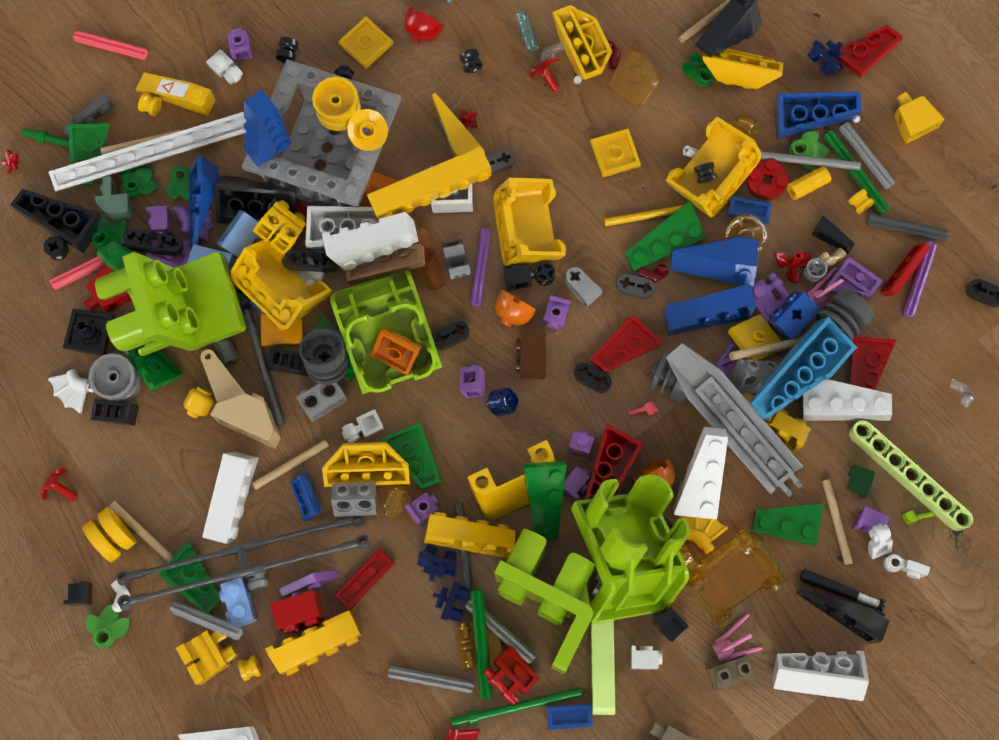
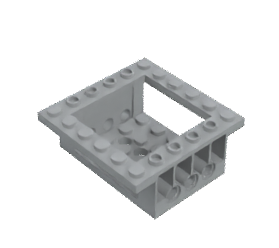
[242,59,401,207]

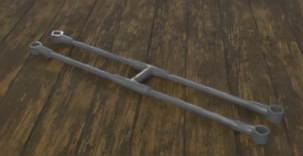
[115,516,370,611]

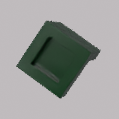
[847,465,875,499]

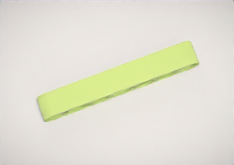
[849,420,973,531]

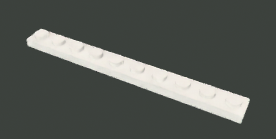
[49,112,246,192]

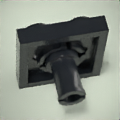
[63,308,115,356]

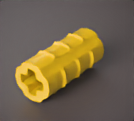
[786,166,831,200]

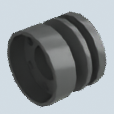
[816,288,874,341]
[299,328,350,385]
[649,350,686,404]

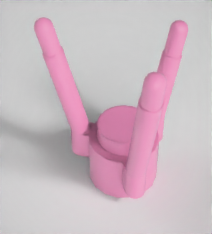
[807,267,844,309]
[712,613,762,662]

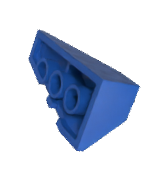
[189,155,221,247]
[670,236,759,286]

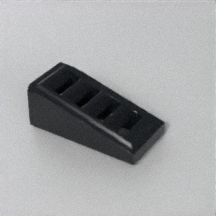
[812,216,855,254]
[267,347,309,377]
[90,399,139,426]

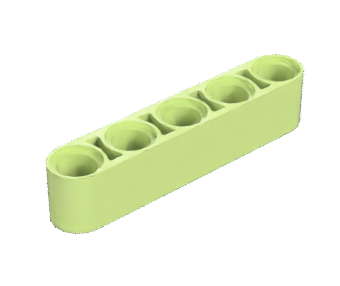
[591,620,615,715]

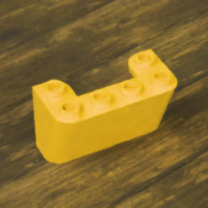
[468,440,555,520]

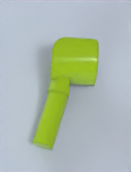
[902,510,934,525]

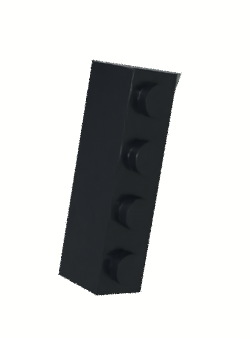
[10,189,101,253]

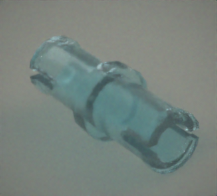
[515,11,539,53]

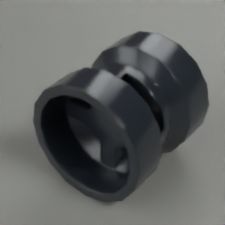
[276,37,299,63]

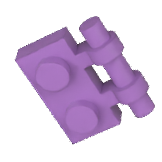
[750,272,789,324]

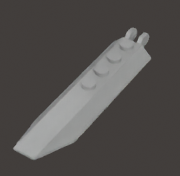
[666,343,804,497]

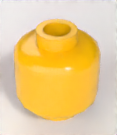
[183,386,215,419]

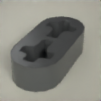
[486,149,514,176]
[616,274,655,299]

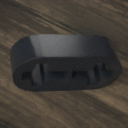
[965,279,999,308]
[432,321,469,350]
[574,363,612,393]

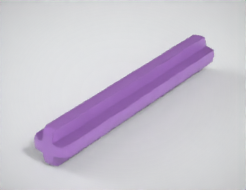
[470,228,491,307]
[903,241,937,318]

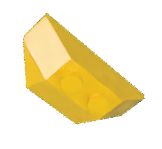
[552,5,612,80]
[702,49,784,89]
[322,442,410,487]

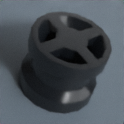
[459,49,483,73]
[694,162,718,184]
[43,236,69,261]
[535,261,555,286]

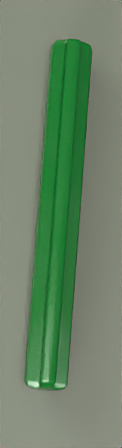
[823,130,890,214]
[471,589,492,699]

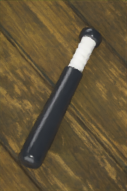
[799,569,886,611]

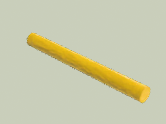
[604,205,684,227]

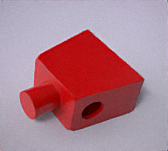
[83,265,132,312]

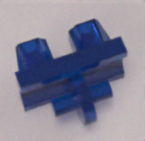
[808,40,844,76]
[418,544,457,582]
[432,581,471,622]

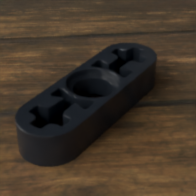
[123,229,184,257]
[282,249,340,272]

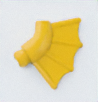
[680,516,728,554]

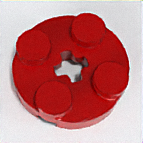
[746,159,788,200]

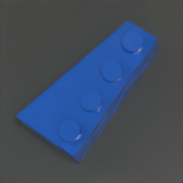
[244,89,291,167]
[775,91,861,140]
[663,284,756,336]

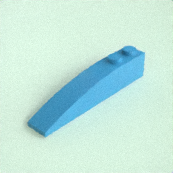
[750,317,857,419]

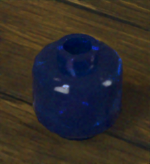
[486,387,519,416]

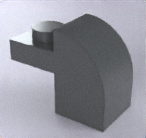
[442,239,471,280]

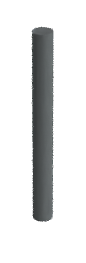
[455,503,473,590]

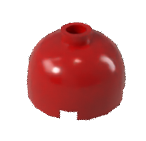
[404,7,445,44]

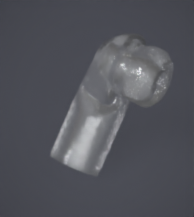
[540,42,564,63]
[948,378,975,407]

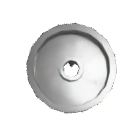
[88,353,143,402]

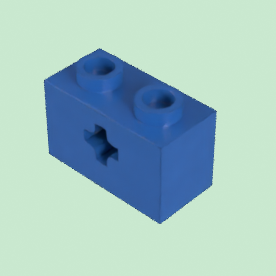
[768,291,821,340]

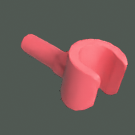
[628,402,659,416]

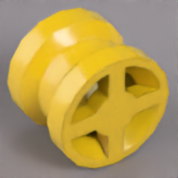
[138,93,162,117]
[848,189,875,215]
[238,655,262,682]

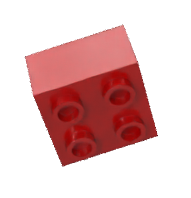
[270,590,326,634]

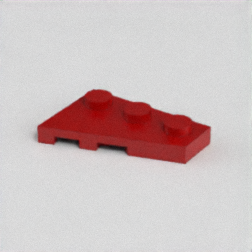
[831,25,903,78]
[590,315,664,374]
[850,336,897,390]

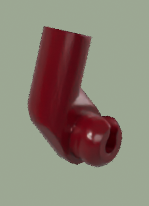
[607,40,621,70]
[638,263,669,283]

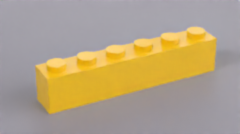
[367,146,492,223]

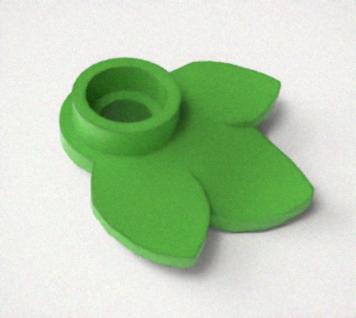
[789,131,830,170]
[86,605,130,649]

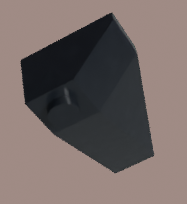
[695,0,762,58]
[214,176,296,224]
[796,588,889,644]

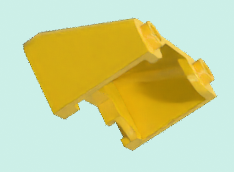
[665,117,761,218]
[493,177,566,267]
[230,235,332,329]

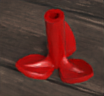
[529,58,560,93]
[775,252,811,283]
[40,468,78,502]

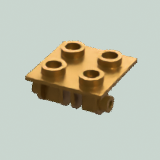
[454,622,502,669]

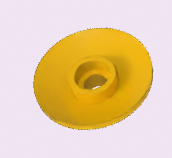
[347,109,388,151]

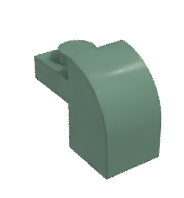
[95,176,133,221]

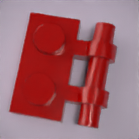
[483,646,539,705]

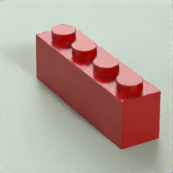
[585,423,644,500]

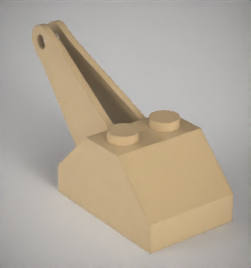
[201,349,281,449]

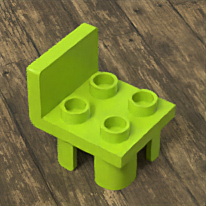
[95,252,246,356]
[330,270,442,394]
[571,474,690,624]
[494,528,595,674]

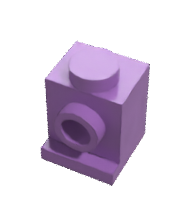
[227,28,254,62]
[146,205,172,235]
[543,295,570,330]
[459,364,486,399]
[568,430,595,458]
[564,466,592,501]
[405,492,440,526]
[853,506,890,535]

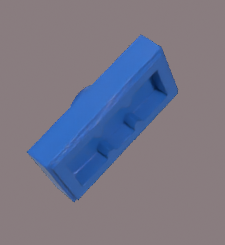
[727,196,772,225]
[290,473,322,521]
[547,704,593,730]

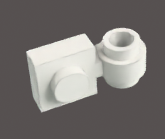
[206,49,243,85]
[342,409,384,443]
[868,524,893,559]
[884,554,930,579]

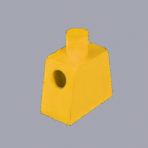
[894,92,944,144]

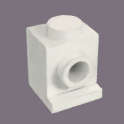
[630,646,662,670]

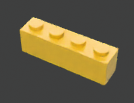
[741,393,811,454]
[424,512,515,559]
[265,610,362,676]

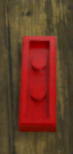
[880,243,931,296]
[334,548,395,610]

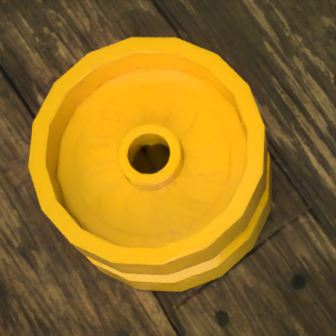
[312,77,361,131]
[82,507,137,563]

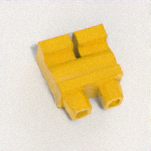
[252,200,306,255]
[176,630,239,685]

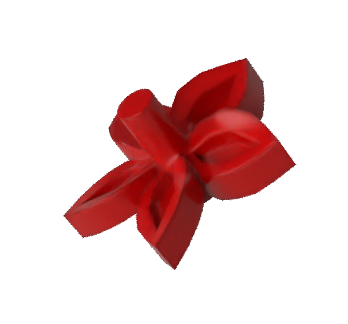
[458,110,478,130]
[1,150,19,174]

